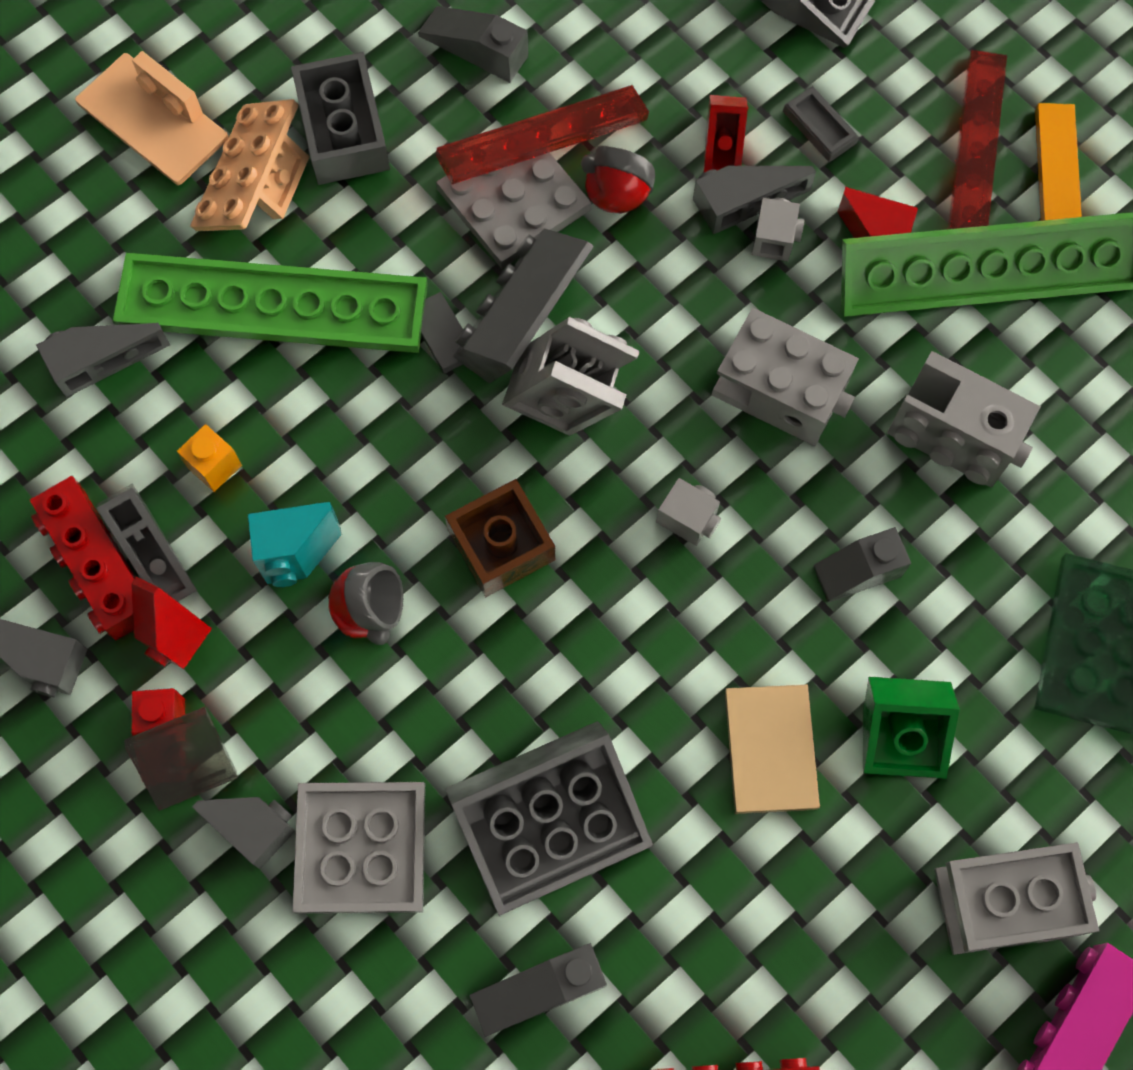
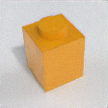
[177,424,242,492]

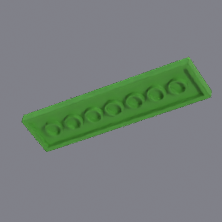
[841,212,1133,317]
[113,253,428,353]

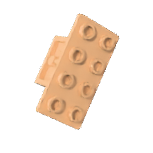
[75,51,229,186]
[190,99,310,231]

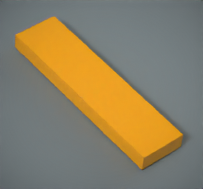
[1035,103,1082,221]

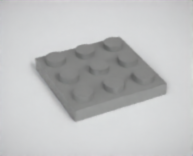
[436,124,592,269]
[293,782,426,914]

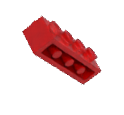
[30,475,136,640]

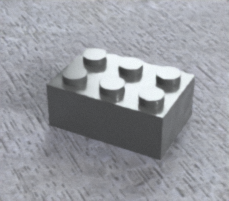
[291,52,390,185]

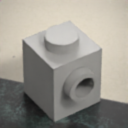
[752,197,804,261]
[656,478,721,546]

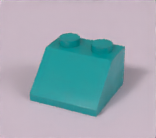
[248,502,342,587]

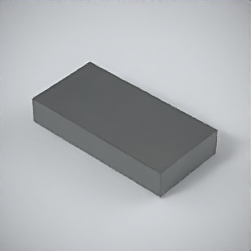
[783,86,859,162]
[421,292,463,374]

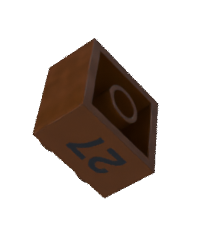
[445,479,556,598]

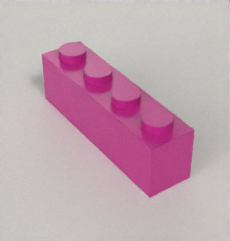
[1017,943,1133,1070]

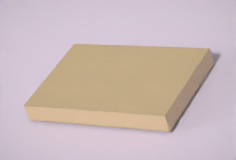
[725,684,820,814]

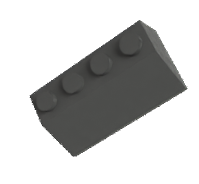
[453,228,594,384]

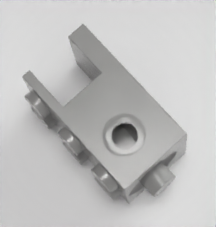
[712,307,859,446]
[502,317,639,436]
[887,351,1041,488]
[934,842,1099,955]

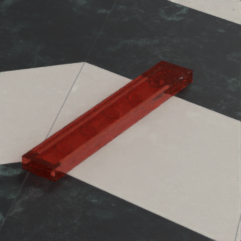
[948,50,1007,229]
[436,85,649,185]

